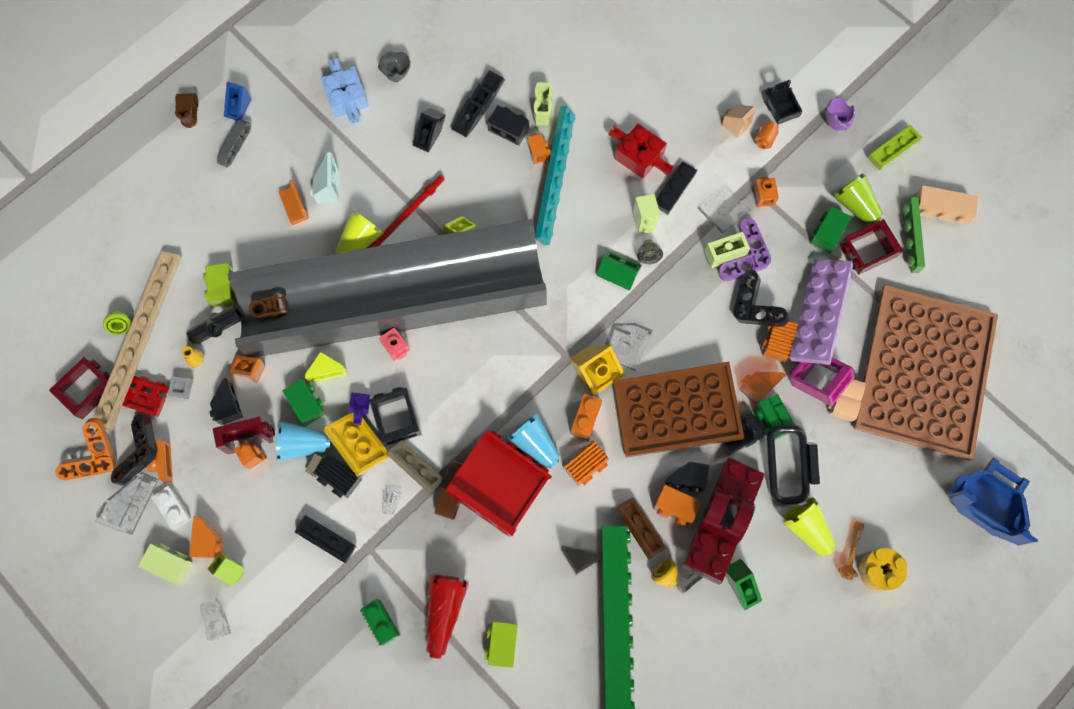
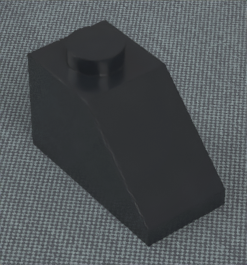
[412,108,446,152]
[209,378,243,425]

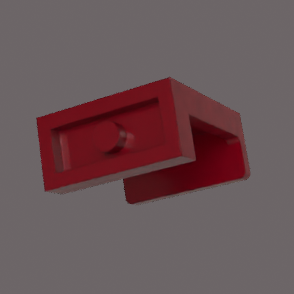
[212,416,275,455]

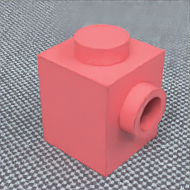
[379,327,409,361]

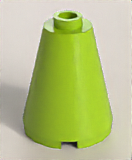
[833,173,883,225]

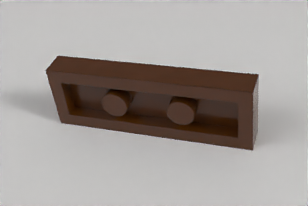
[615,498,667,560]

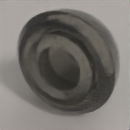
[637,240,663,265]

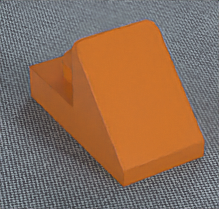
[229,355,265,383]

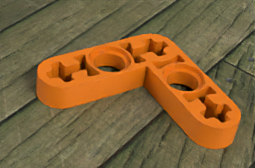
[55,418,116,480]

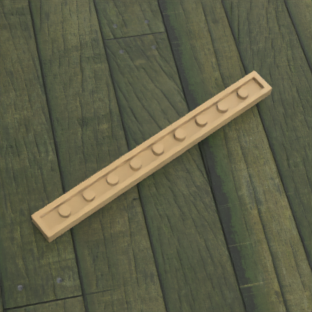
[93,251,181,431]

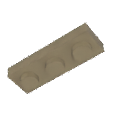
[387,440,444,494]

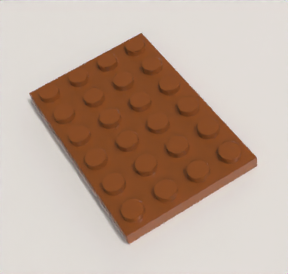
[613,362,744,458]

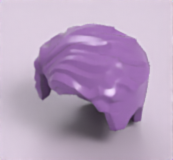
[825,97,855,130]

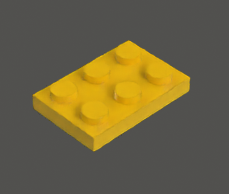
[323,413,389,477]

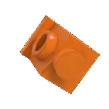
[528,133,551,165]
[233,441,267,469]

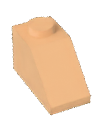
[722,104,757,138]

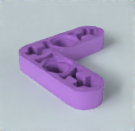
[718,218,771,281]

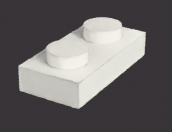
[151,486,191,530]

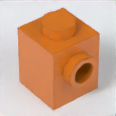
[753,177,779,207]

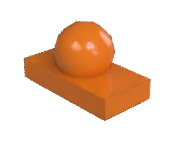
[146,440,173,483]

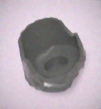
[378,51,411,82]

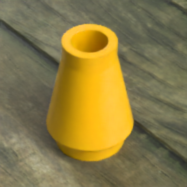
[181,346,204,367]

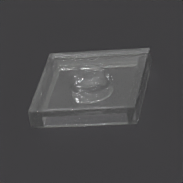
[697,184,750,234]

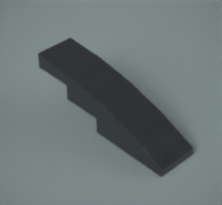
[451,70,505,138]

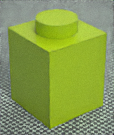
[208,552,245,586]

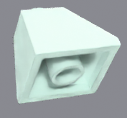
[310,152,339,203]

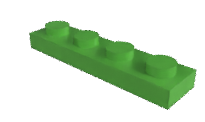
[903,197,925,273]

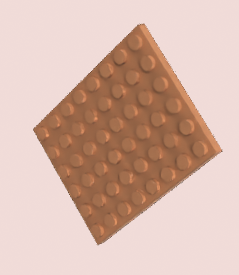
[854,285,998,461]

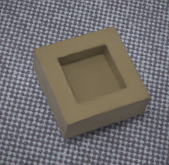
[305,454,324,478]

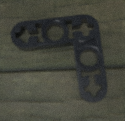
[733,270,789,327]
[111,414,157,486]

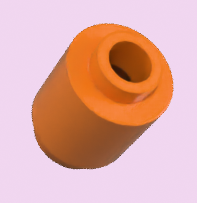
[755,121,779,149]

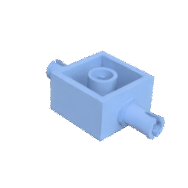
[320,58,369,124]

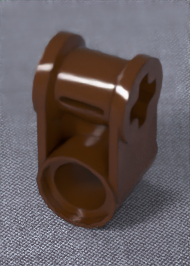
[175,92,199,128]
[249,294,289,320]

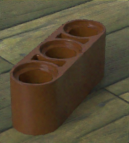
[434,460,463,520]

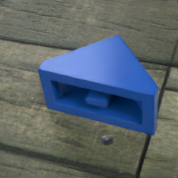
[224,82,251,121]

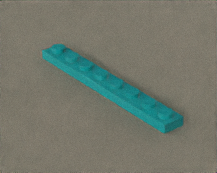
[535,106,575,245]

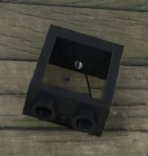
[369,387,422,447]

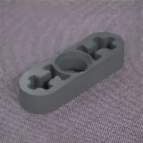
[217,119,251,167]

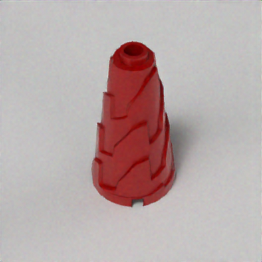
[426,574,469,659]

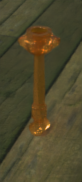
[838,521,864,580]

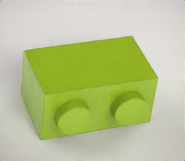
[203,263,236,307]
[485,622,518,668]

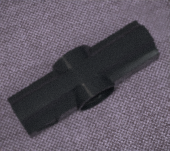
[186,305,244,345]

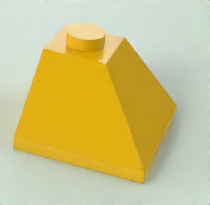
[569,344,625,395]

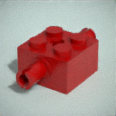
[608,123,674,179]

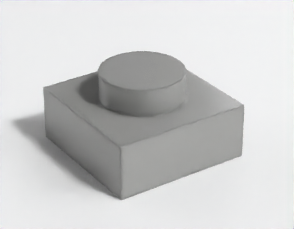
[167,376,193,399]

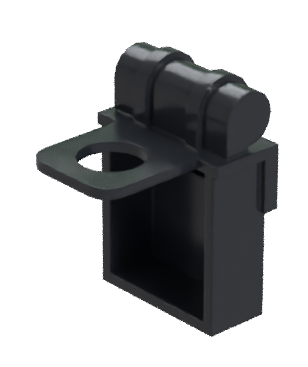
[762,80,803,125]
[721,412,766,456]

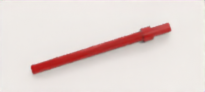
[367,175,445,248]

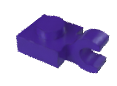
[349,392,370,425]

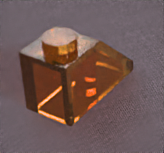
[739,372,786,405]

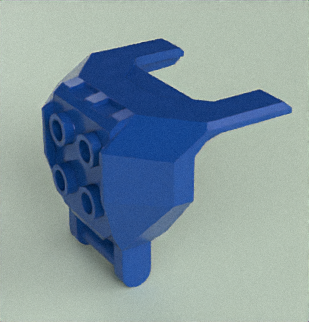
[948,457,1038,546]

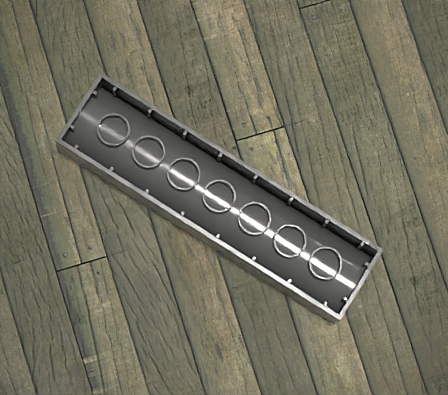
[228,219,547,358]

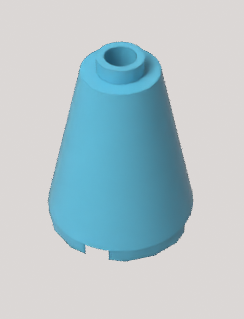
[507,413,560,469]
[276,422,330,461]

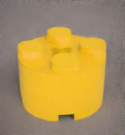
[858,548,908,591]

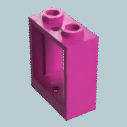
[789,358,855,407]

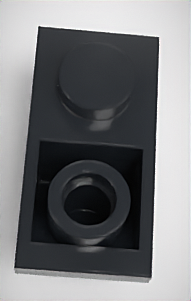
[664,462,710,494]

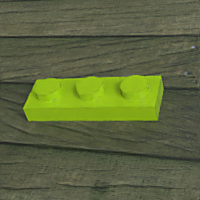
[868,125,923,170]

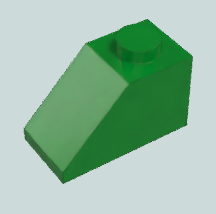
[726,559,762,610]

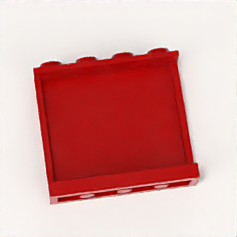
[444,430,552,537]

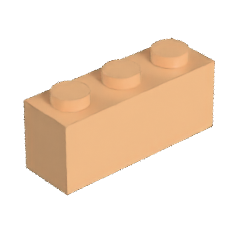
[916,185,979,224]

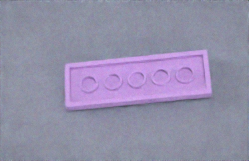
[790,259,853,365]

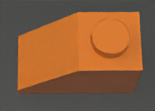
[189,516,224,559]

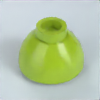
[103,310,131,335]

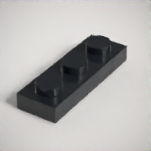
[656,161,698,215]
[294,515,357,564]

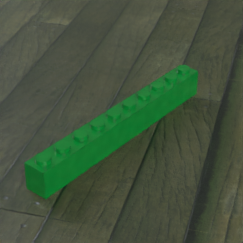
[601,526,635,709]

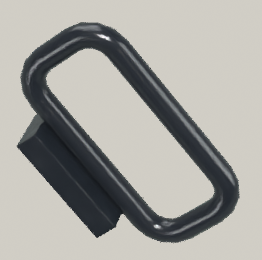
[767,425,820,505]

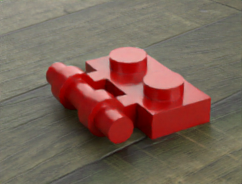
[122,376,169,417]

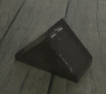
[561,545,602,575]

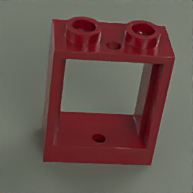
[840,219,903,275]
[49,357,110,420]

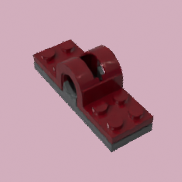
[681,457,765,585]

